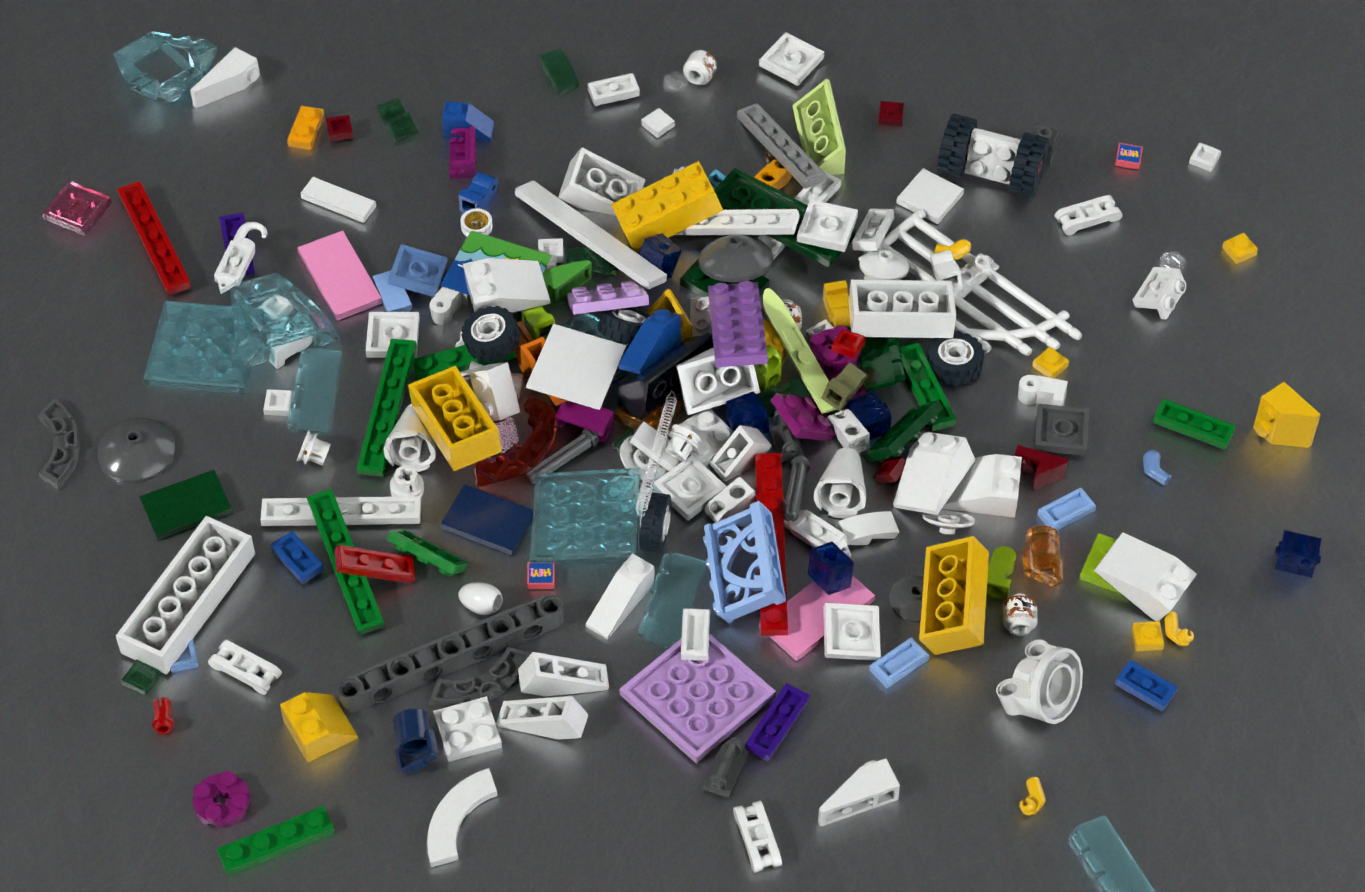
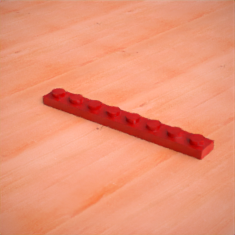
[755,453,788,636]

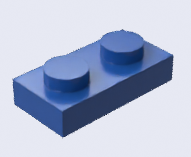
[270,531,324,584]
[1115,660,1178,712]

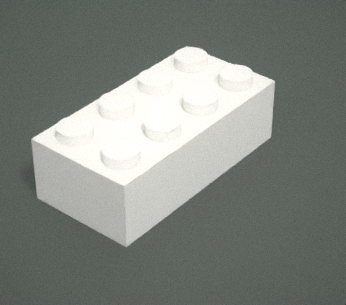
[849,280,956,338]

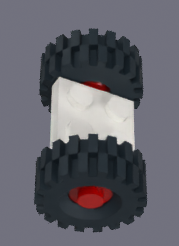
[936,113,1050,197]

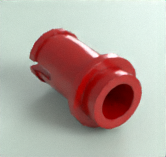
[152,697,174,735]

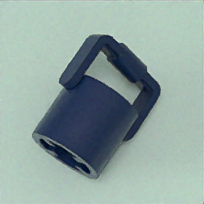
[393,709,439,775]

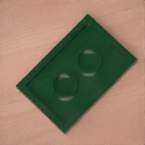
[140,470,233,540]

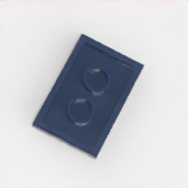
[441,484,536,555]

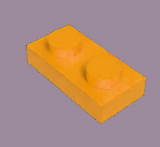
[287,106,325,150]

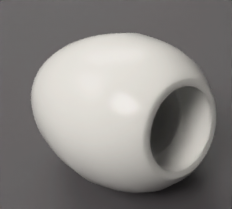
[458,582,502,615]

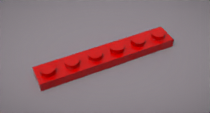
[117,181,191,296]

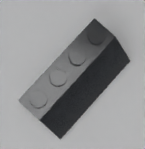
[618,332,712,421]

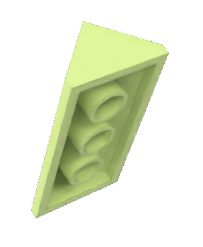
[792,79,846,175]

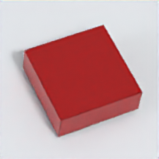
[831,329,865,359]

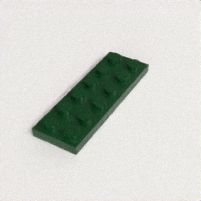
[714,168,857,267]

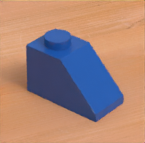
[442,101,494,142]

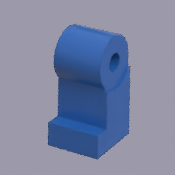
[458,172,499,214]

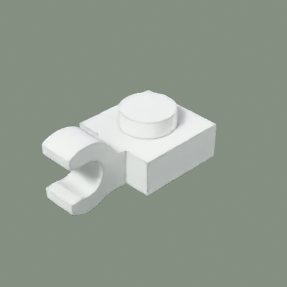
[538,238,564,270]

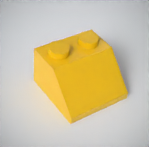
[1253,382,1321,448]
[280,692,358,763]

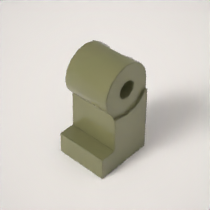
[821,363,868,411]

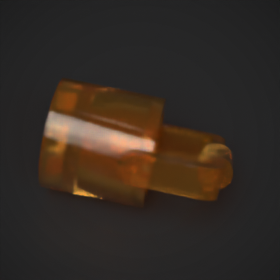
[1023,526,1063,587]

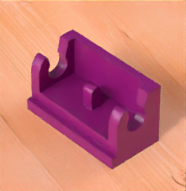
[449,126,476,179]
[555,401,614,442]

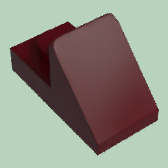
[1015,445,1069,490]

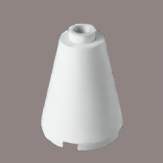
[384,404,436,472]
[814,448,867,519]

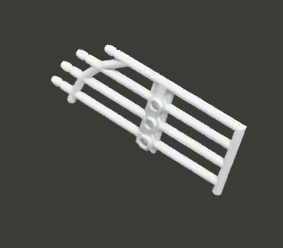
[858,209,1082,356]

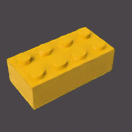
[611,161,723,253]
[408,366,502,471]
[919,536,989,655]

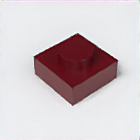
[878,101,904,127]
[326,115,353,142]
[873,456,906,485]

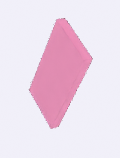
[297,231,383,321]
[759,563,875,662]

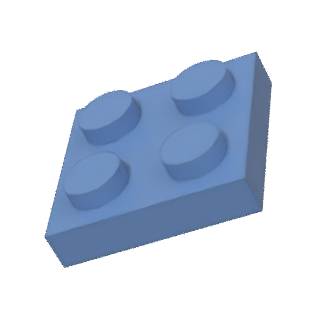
[388,244,448,297]

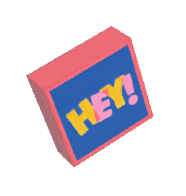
[1115,143,1143,170]
[527,562,555,589]

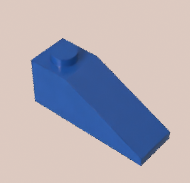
[618,309,681,374]

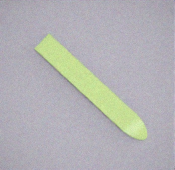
[762,288,840,414]

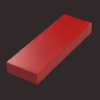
[335,545,415,584]

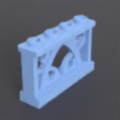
[703,501,786,624]

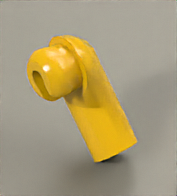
[934,239,971,260]
[1019,777,1046,816]

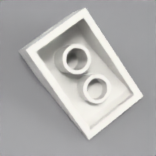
[558,148,646,216]
[463,258,550,313]
[676,347,760,415]
[893,431,975,515]
[942,454,1022,518]
[1094,533,1197,621]

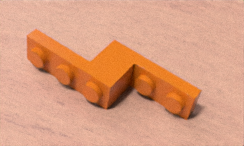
[514,321,568,406]

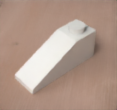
[190,47,260,108]
[586,553,655,640]
[518,652,609,697]
[496,696,588,739]
[818,758,900,827]

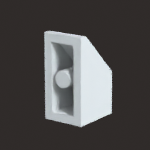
[709,425,772,482]

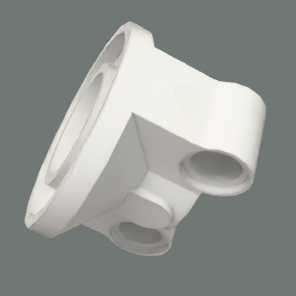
[996,639,1083,724]

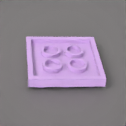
[566,281,649,314]

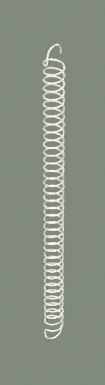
[636,391,677,517]

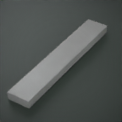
[737,103,826,189]

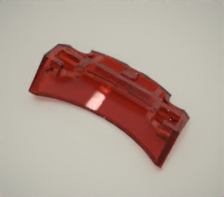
[474,396,557,487]

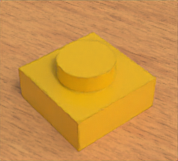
[1222,233,1258,264]
[1032,347,1069,378]
[1131,621,1164,651]

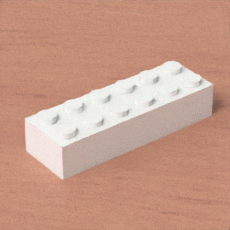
[116,516,255,675]

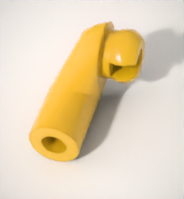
[1164,611,1194,647]

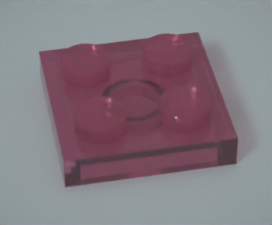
[42,181,112,236]

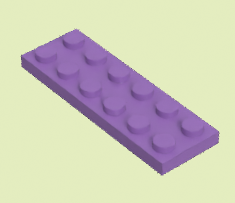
[708,281,768,367]

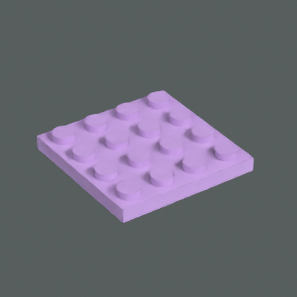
[619,634,776,763]

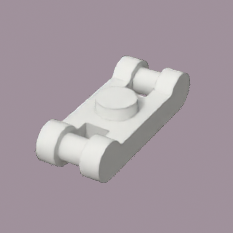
[1055,195,1122,236]
[208,640,282,695]
[733,801,782,873]

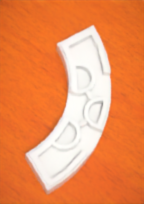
[427,768,497,868]

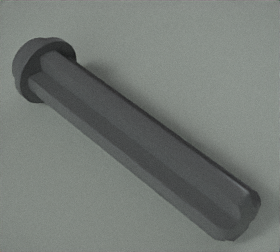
[526,429,599,484]
[783,456,811,522]

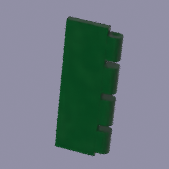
[860,337,906,392]

